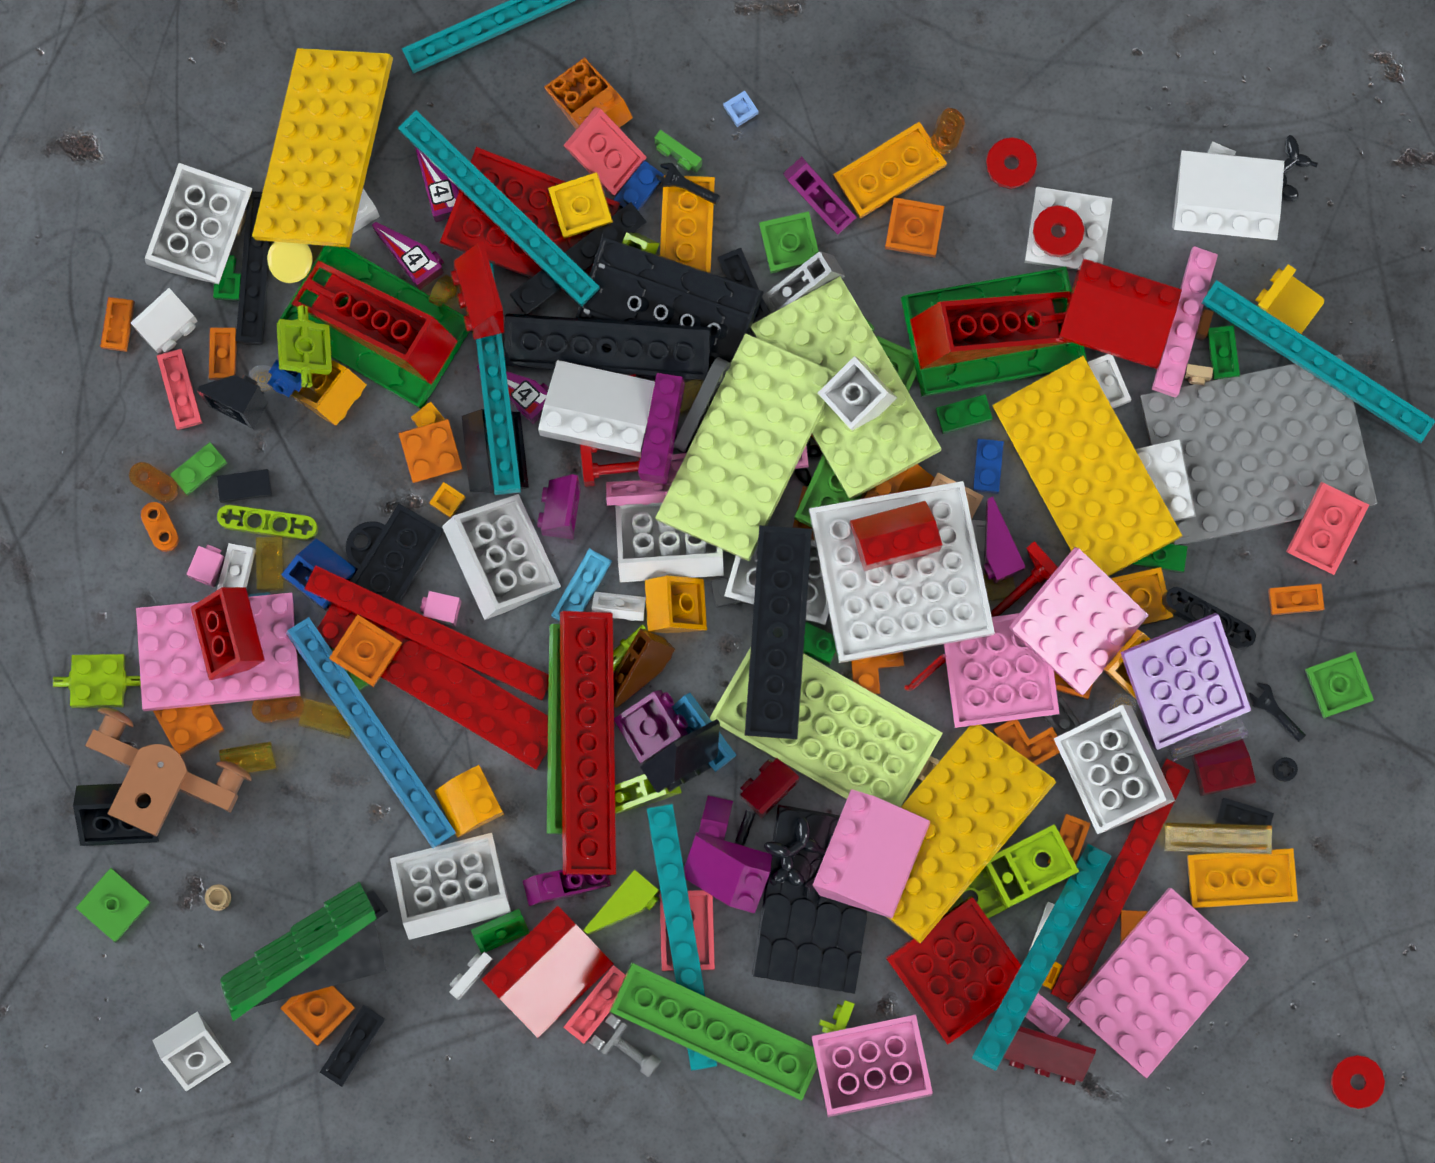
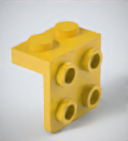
[1255,264,1324,334]

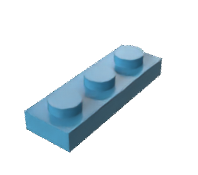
[672,693,736,772]

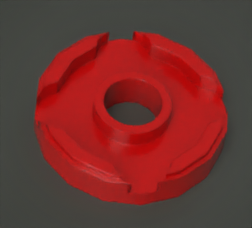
[986,137,1037,189]
[1032,205,1084,257]
[1330,1055,1385,1109]

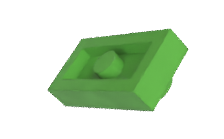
[654,130,702,173]
[170,442,227,496]

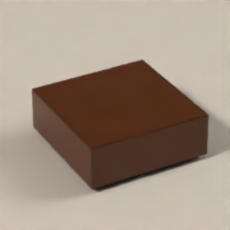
[1194,309,1214,341]

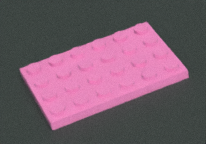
[136,593,301,711]
[1066,888,1249,1079]

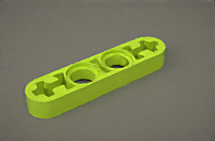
[217,505,318,541]

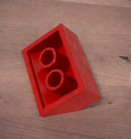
[451,242,504,340]
[850,501,943,571]
[190,587,265,680]

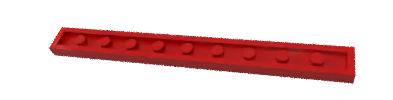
[304,565,549,701]
[1050,759,1190,1003]

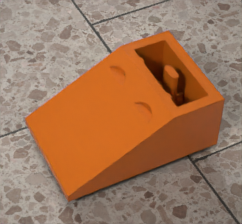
[544,57,633,130]

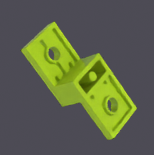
[947,824,1079,919]

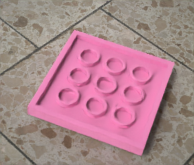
[1008,547,1149,695]
[944,613,1059,728]

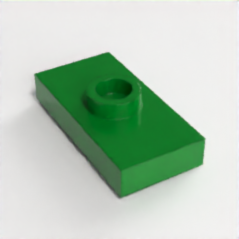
[1132,544,1188,573]

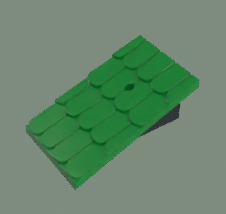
[220,882,386,1021]

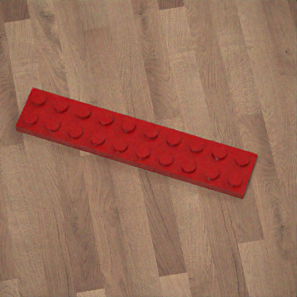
[317,603,548,770]
[560,611,616,875]

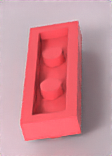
[157,349,203,430]
[563,965,626,1044]

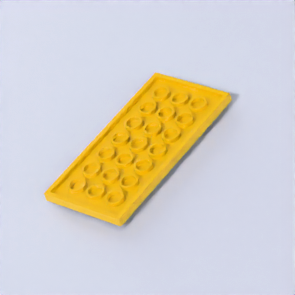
[252,48,393,247]
[992,356,1183,576]
[885,724,1056,943]

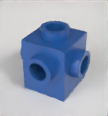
[267,359,302,398]

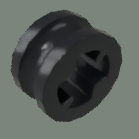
[1273,757,1298,782]

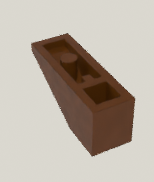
[613,628,675,708]

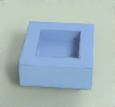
[723,91,759,127]

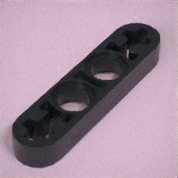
[1162,587,1256,649]

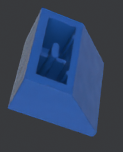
[281,538,357,611]

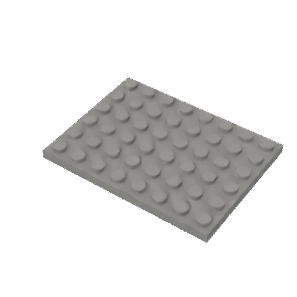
[1139,354,1378,545]

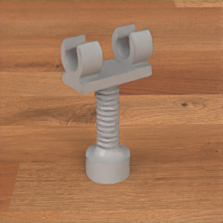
[589,1013,661,1078]

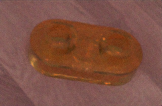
[931,108,965,155]
[129,462,178,503]
[252,696,305,723]

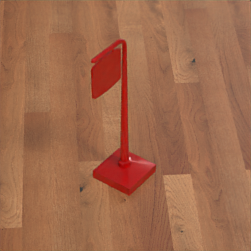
[904,541,1058,692]

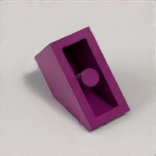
[699,795,733,840]

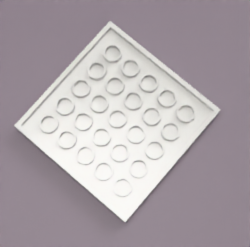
[809,481,995,663]

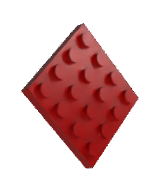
[886,896,1022,1045]

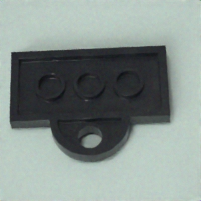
[346,503,444,604]

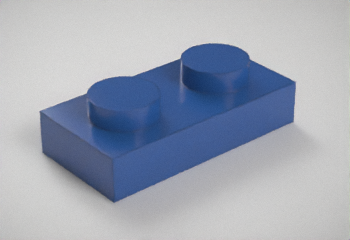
[613,160,664,211]
[973,439,1004,494]

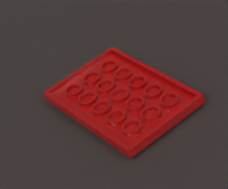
[440,147,620,292]

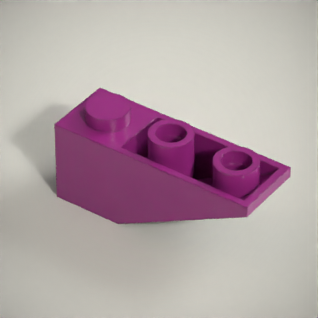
[523,869,611,906]

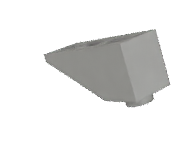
[762,251,846,313]

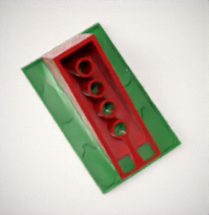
[276,246,470,409]
[901,267,1087,397]

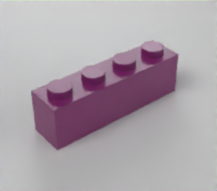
[638,373,685,484]

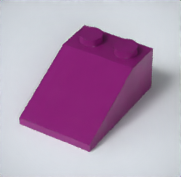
[537,474,581,540]
[684,832,772,913]

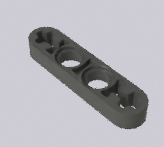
[674,357,731,453]

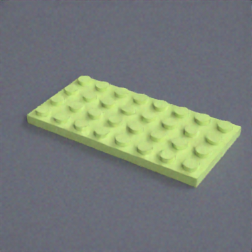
[751,276,941,501]
[655,334,837,562]
[710,647,943,807]

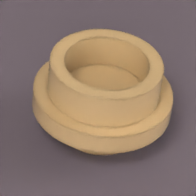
[205,884,232,911]

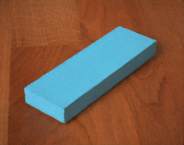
[551,548,612,621]

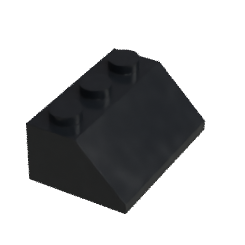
[197,375,268,429]
[461,409,529,493]
[640,719,720,793]
[73,783,159,846]

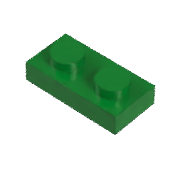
[1207,325,1240,380]
[935,394,993,434]
[471,909,530,954]

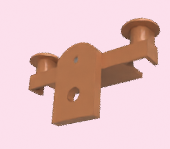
[85,708,252,837]

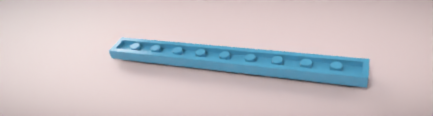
[286,617,456,848]

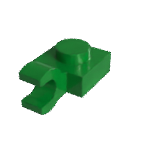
[213,255,241,301]

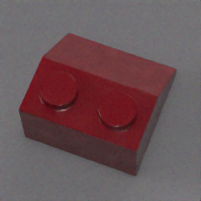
[1189,734,1256,796]
[740,758,800,819]

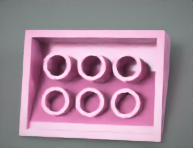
[813,789,930,918]
[811,1015,933,1117]

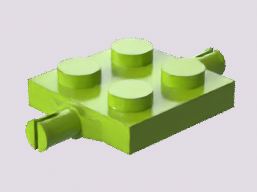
[277,305,332,388]
[53,654,141,708]

